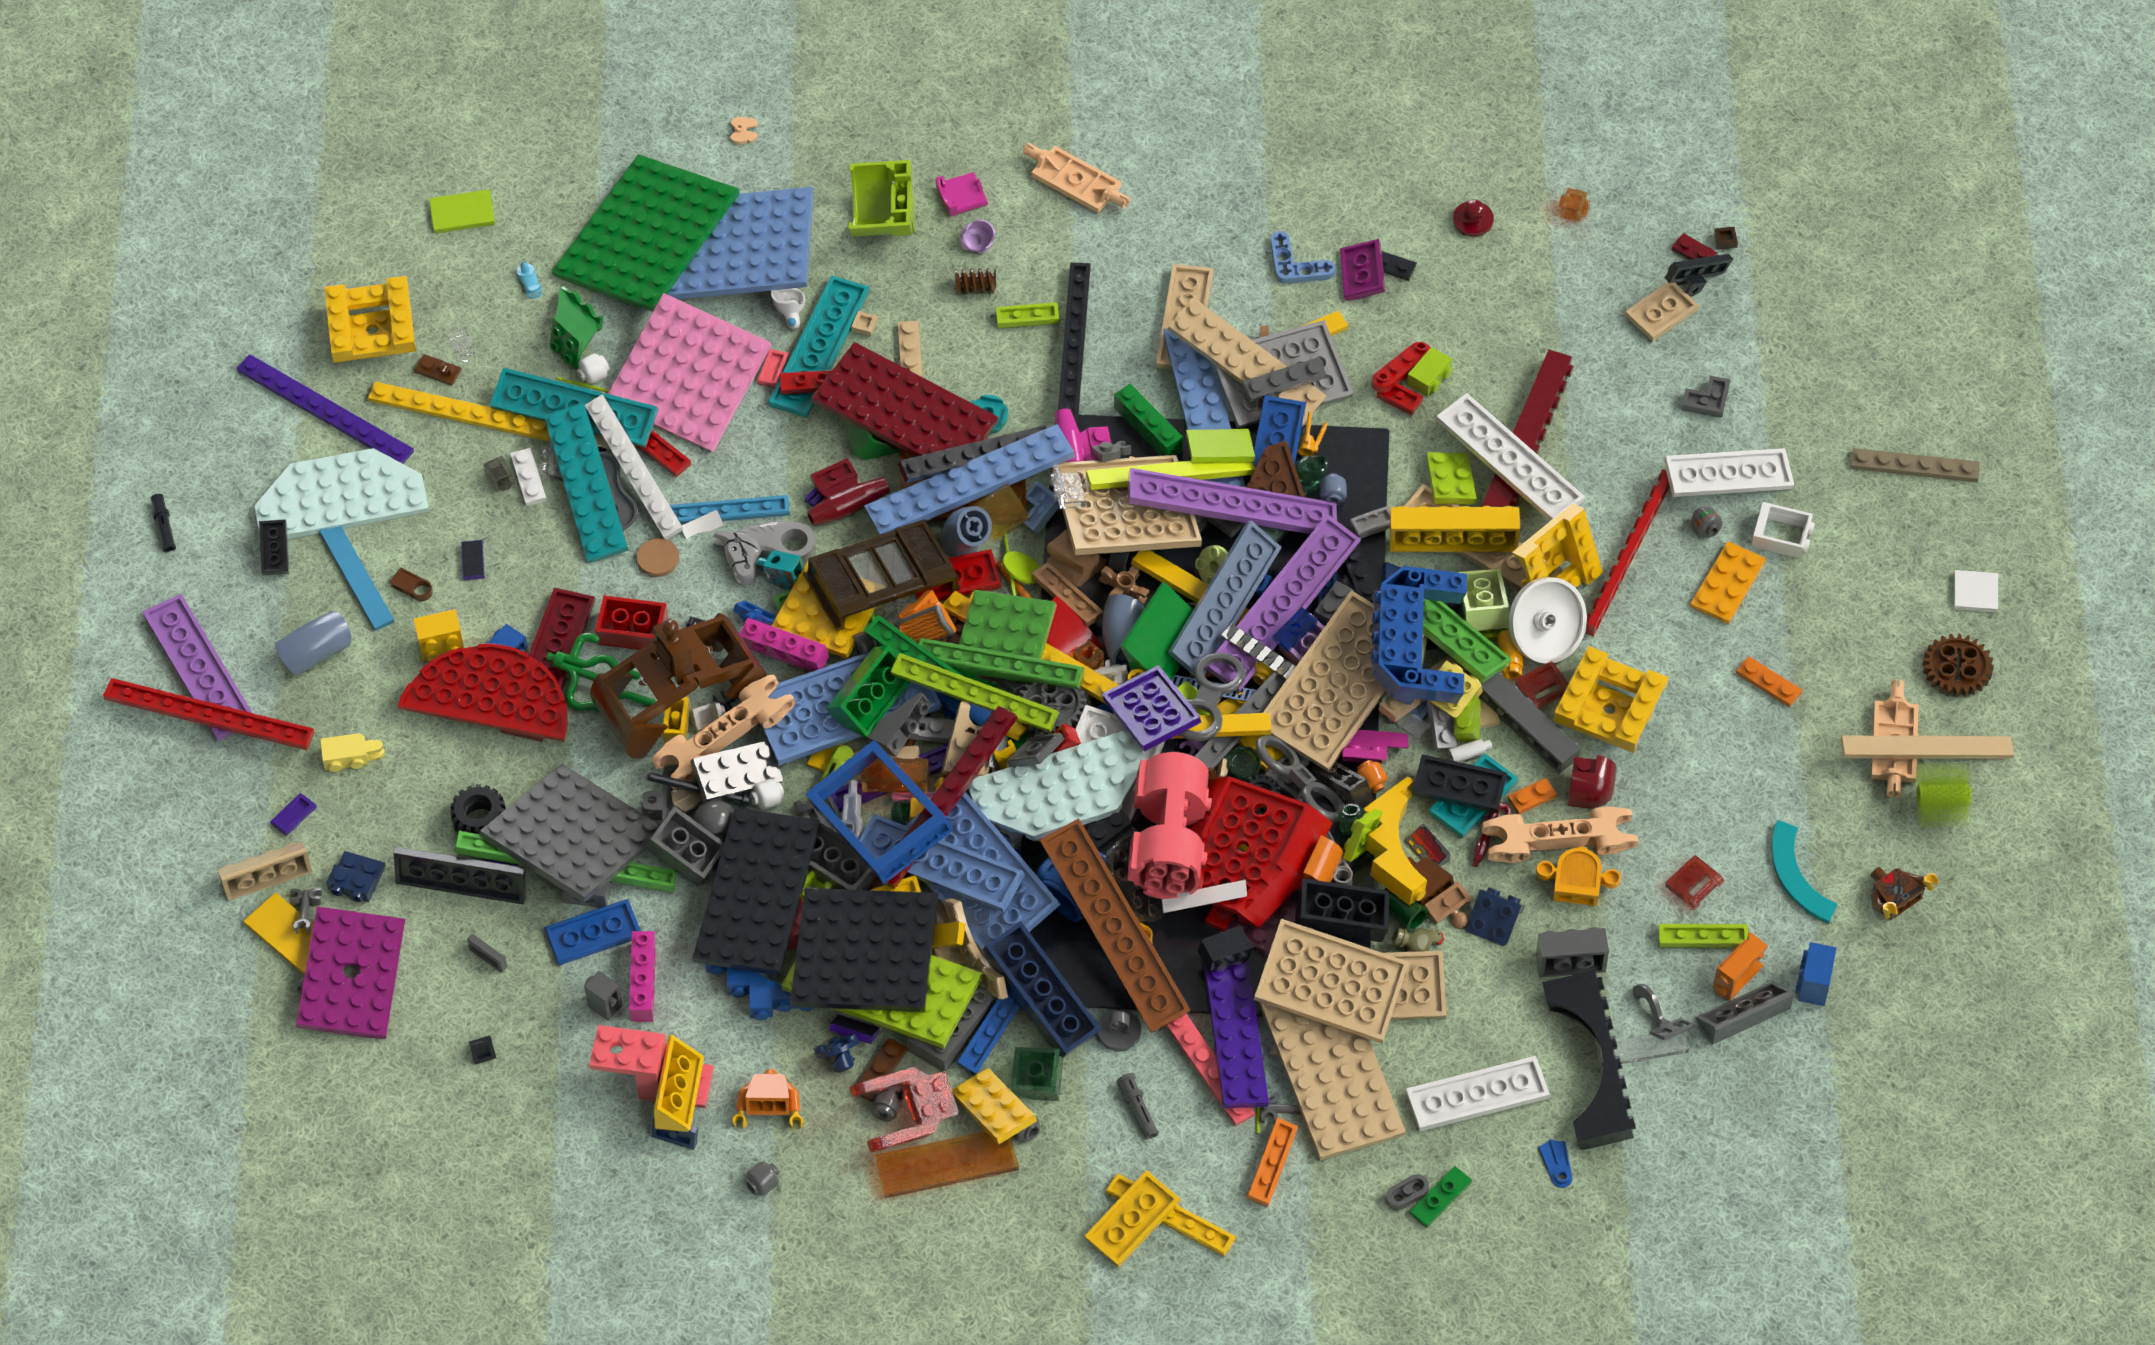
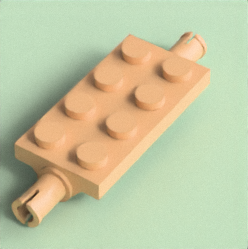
[1023,143,1130,214]
[1871,679,1919,798]

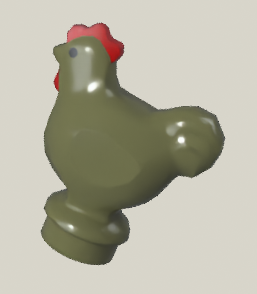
[1392,928,1444,952]

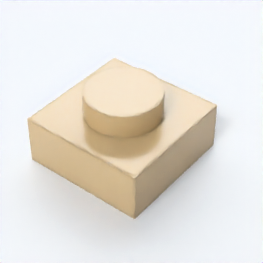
[851,311,878,337]

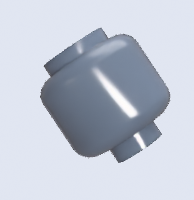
[1319,473,1347,506]

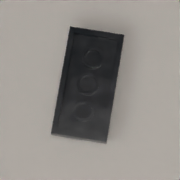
[1412,754,1508,814]

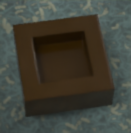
[1714,226,1738,249]

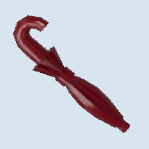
[1472,802,1512,867]

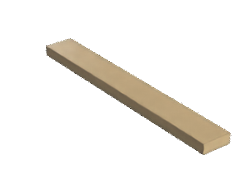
[1840,736,2014,759]

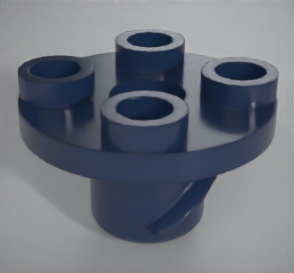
[813,1033,859,1073]

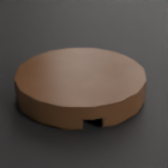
[637,538,679,577]

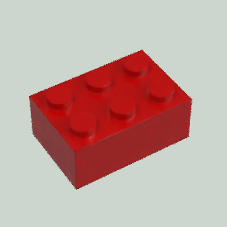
[595,595,668,650]

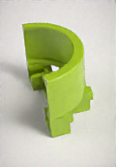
[849,160,915,237]

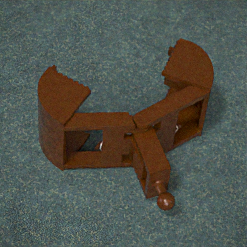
[590,613,767,759]

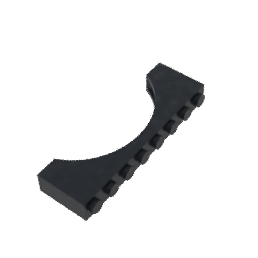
[1542,970,1636,1150]

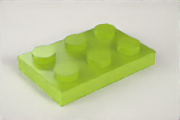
[1426,452,1477,505]

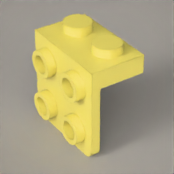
[1428,660,1483,718]

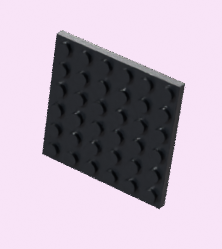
[790,888,938,1012]

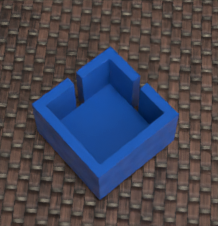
[1795,942,1837,1006]

